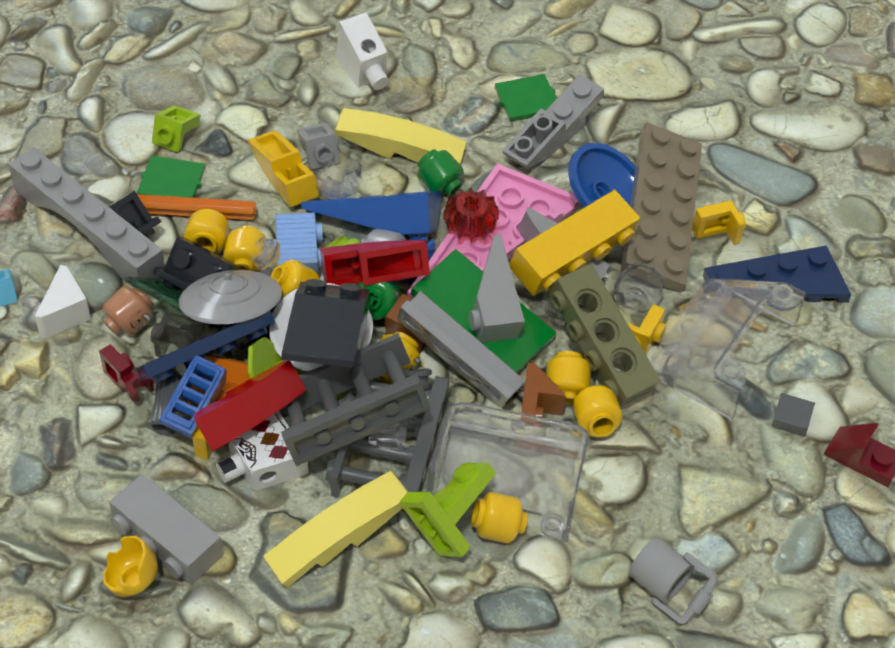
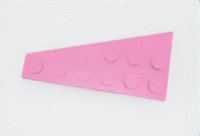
[407,164,581,298]

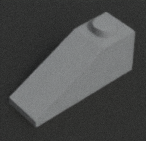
[468,234,525,343]

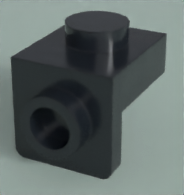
[108,190,161,238]

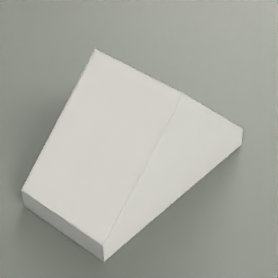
[35,265,91,339]

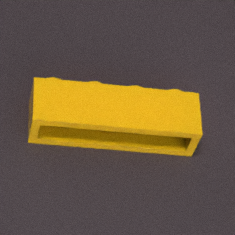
[509,190,641,296]

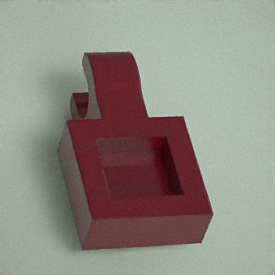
[99,344,155,403]

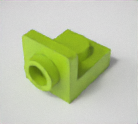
[152,105,201,152]

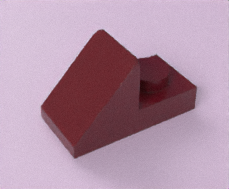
[824,423,895,488]

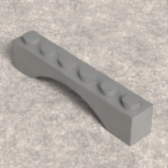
[8,147,165,292]

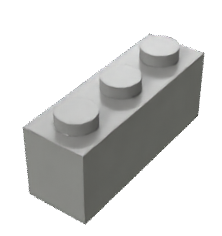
[109,474,223,585]

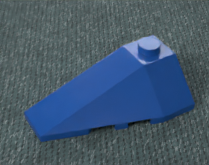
[301,191,442,240]

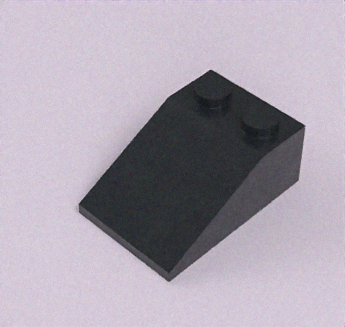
[281,279,370,368]

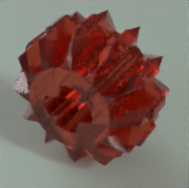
[443,187,499,243]

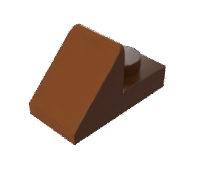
[518,363,566,441]

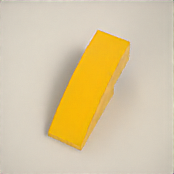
[248,130,319,207]

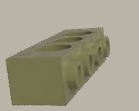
[549,263,661,407]

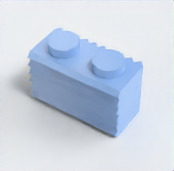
[275,212,323,274]

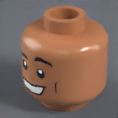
[103,286,154,336]

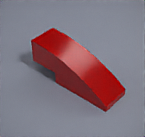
[320,240,430,286]
[194,360,306,452]

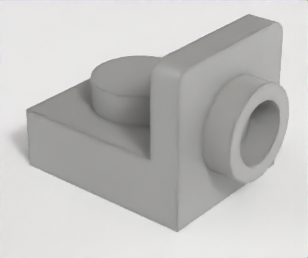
[297,122,340,169]

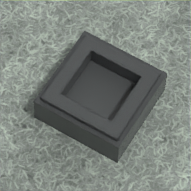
[771,393,815,436]

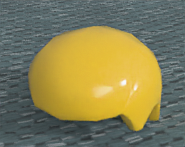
[103,535,158,598]

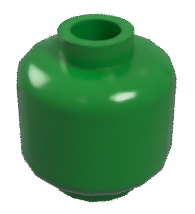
[417,149,464,196]
[358,281,401,320]

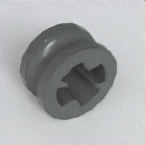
[403,367,432,389]

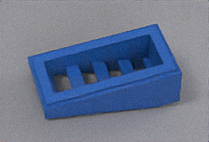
[159,355,227,438]

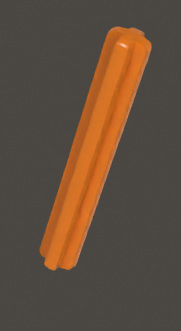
[137,194,257,220]

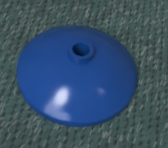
[568,143,636,208]

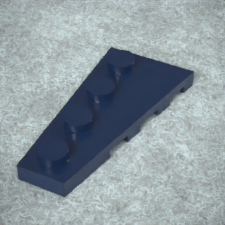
[703,245,851,303]
[136,311,275,383]

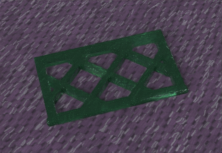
[125,277,236,327]

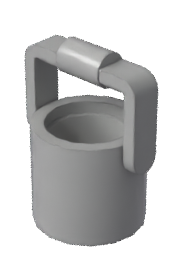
[628,537,719,624]

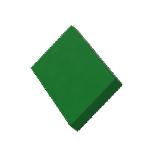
[410,249,556,374]

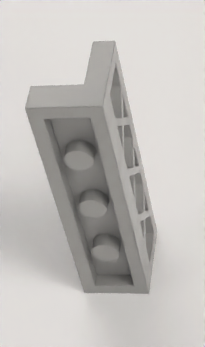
[397,291,525,409]

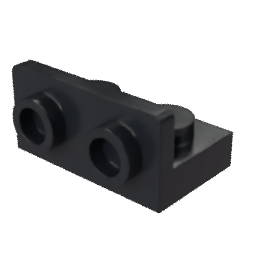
[153,237,237,290]

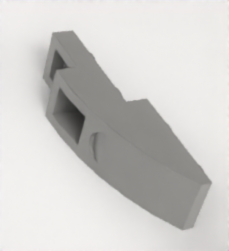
[502,74,604,169]

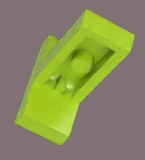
[399,462,496,557]

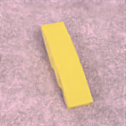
[334,108,467,164]
[263,471,408,587]

